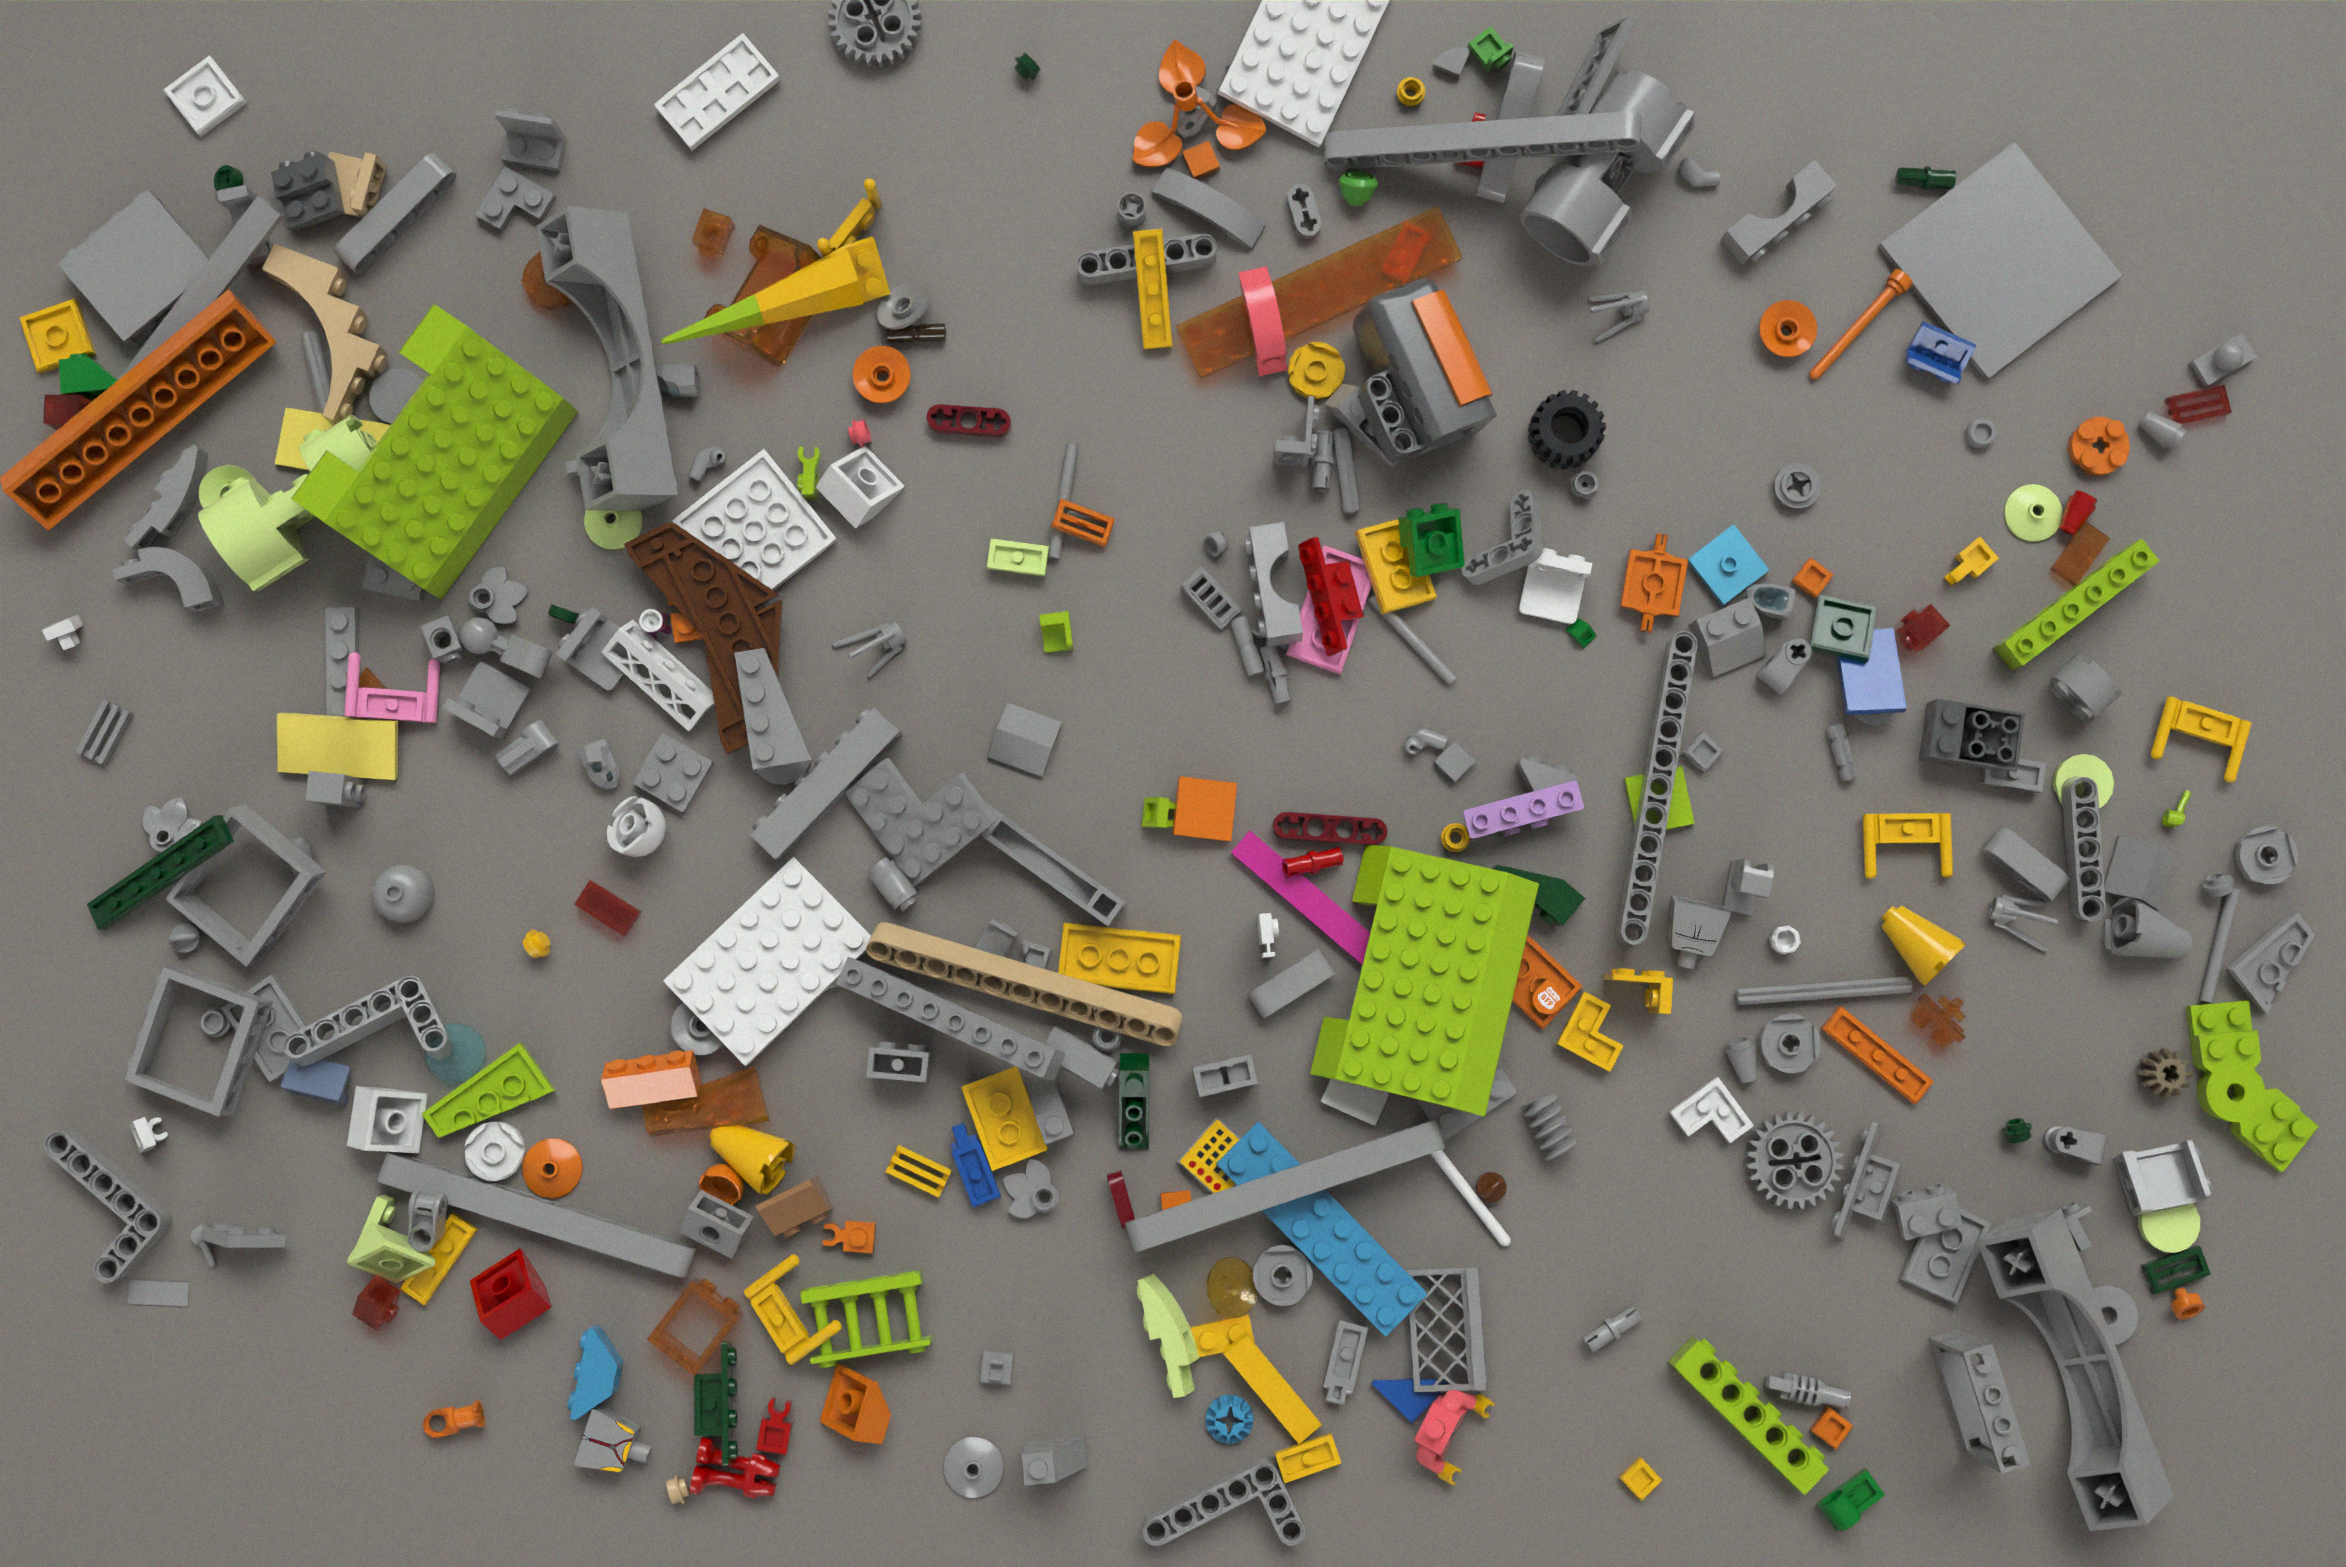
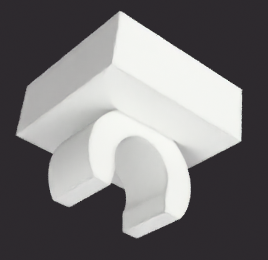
[42,615,83,650]
[129,1117,168,1154]

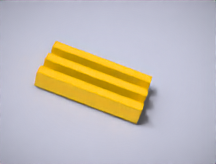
[885,1144,952,1198]

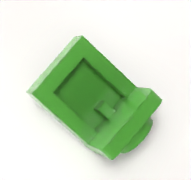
[1467,26,1514,73]

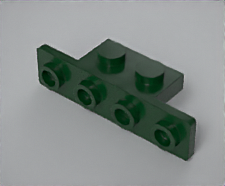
[694,1341,738,1466]

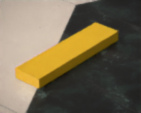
[1133,228,1173,349]
[1223,1332,1322,1444]

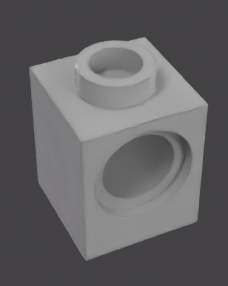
[420,615,469,664]

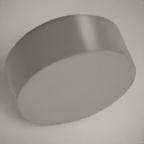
[1965,418,1997,448]

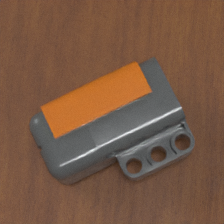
[1353,278,1497,462]

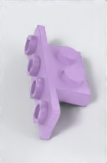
[1463,781,1584,839]

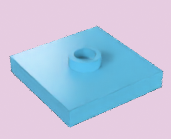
[1688,524,1769,606]

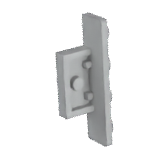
[1832,1122,1902,1239]

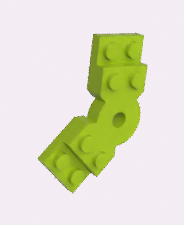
[2186,1000,2319,1172]

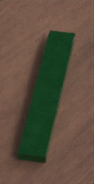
[87,815,234,930]

